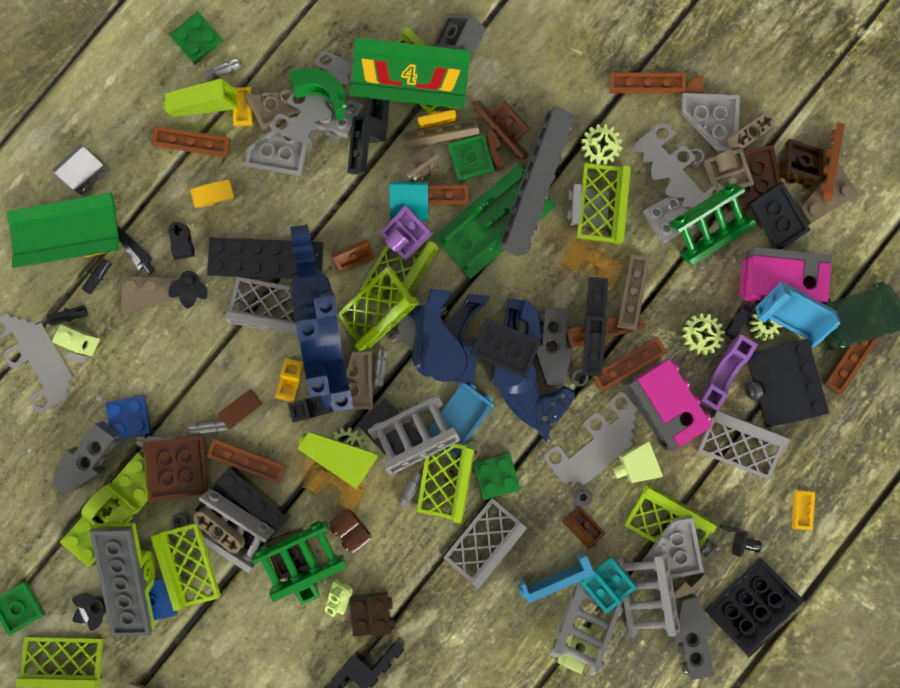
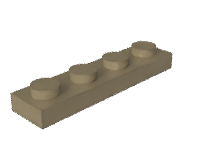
[402,118,479,148]
[617,254,650,331]

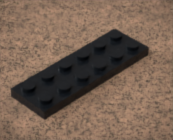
[207,237,324,279]

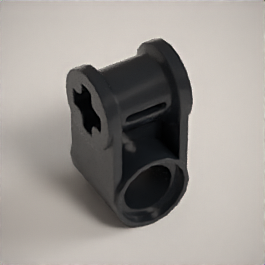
[168,222,195,260]

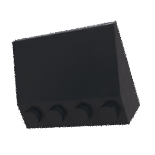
[748,338,829,428]
[195,466,291,549]
[705,558,805,658]

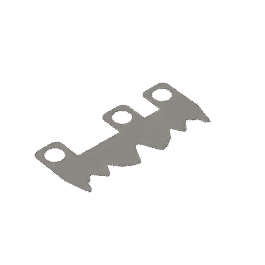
[270,50,353,144]
[629,123,724,208]

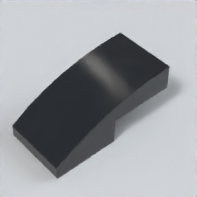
[288,396,333,422]

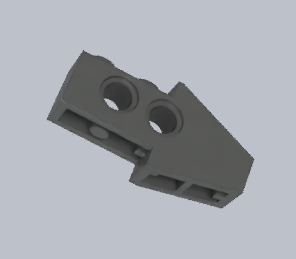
[536,307,573,386]
[52,421,121,495]
[671,594,714,680]

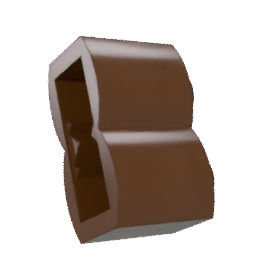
[329,507,373,553]

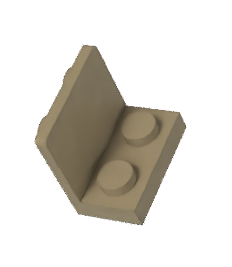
[397,145,441,182]

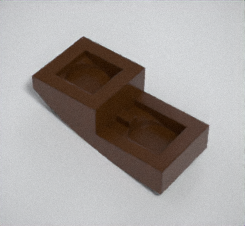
[487,128,505,172]
[218,389,263,429]

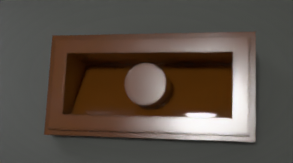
[562,506,605,549]

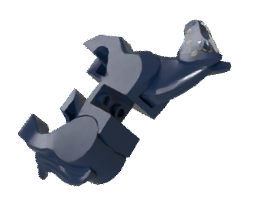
[408,289,575,442]

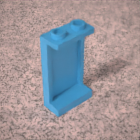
[755,281,841,348]
[428,382,494,459]
[517,550,595,603]

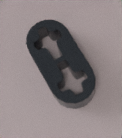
[724,304,752,339]

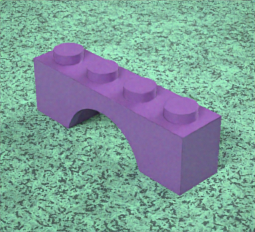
[698,334,758,411]

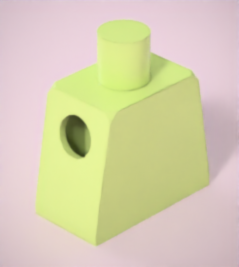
[52,324,100,356]
[613,441,663,483]
[557,625,592,674]

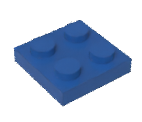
[105,395,152,440]

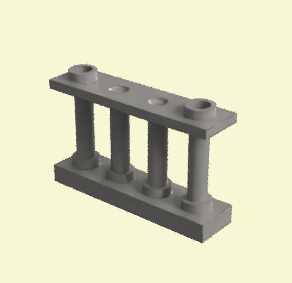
[368,395,461,475]
[186,488,275,573]
[617,552,681,638]
[549,580,623,676]

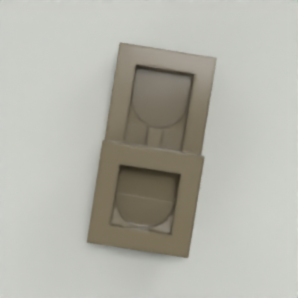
[673,573,710,598]

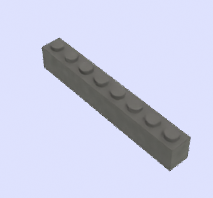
[498,105,575,257]

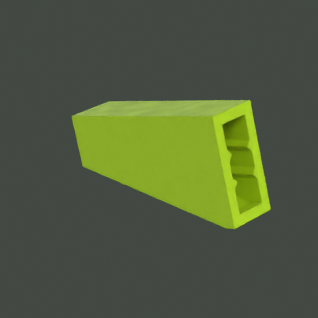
[164,79,238,117]
[297,432,380,489]

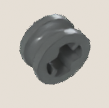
[571,369,589,386]
[700,539,717,559]

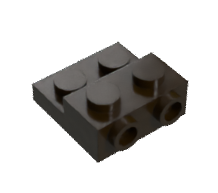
[779,138,823,189]
[264,527,317,580]
[349,592,395,637]

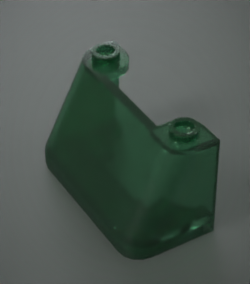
[823,281,900,350]

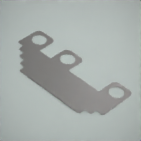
[0,313,73,413]
[544,392,638,485]

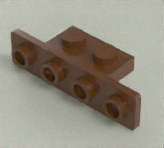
[472,100,530,159]

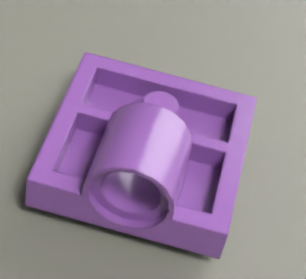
[380,205,433,260]

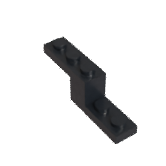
[347,99,390,175]
[582,277,609,377]
[324,637,405,688]

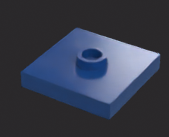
[149,578,177,620]

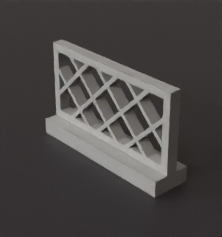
[225,277,298,336]
[697,410,790,480]
[443,498,528,589]

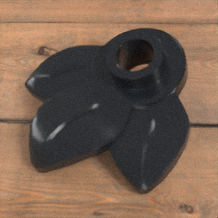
[168,271,208,309]
[72,593,106,631]

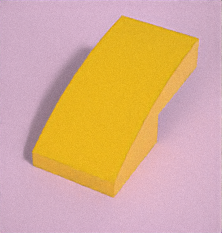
[190,179,234,208]
[275,358,304,402]

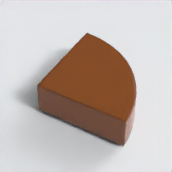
[685,75,704,94]

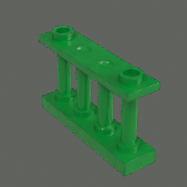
[668,183,756,266]
[252,520,347,602]

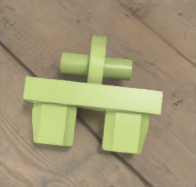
[325,578,353,617]

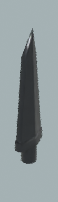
[117,227,155,274]

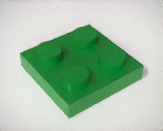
[169,11,223,65]
[448,134,495,182]
[473,452,521,500]
[0,581,46,636]

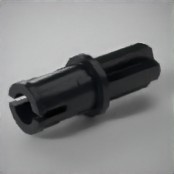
[82,258,112,294]
[47,305,88,326]

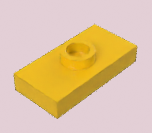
[233,87,253,127]
[418,109,456,129]
[791,489,815,530]

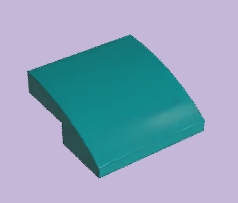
[389,182,428,220]
[580,555,637,614]

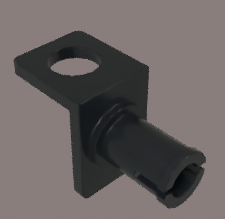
[719,525,762,558]

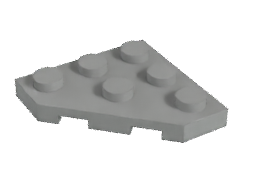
[681,93,740,152]
[245,117,310,177]
[642,515,704,581]

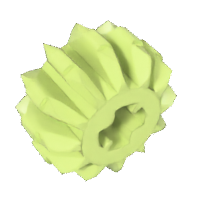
[748,314,783,341]

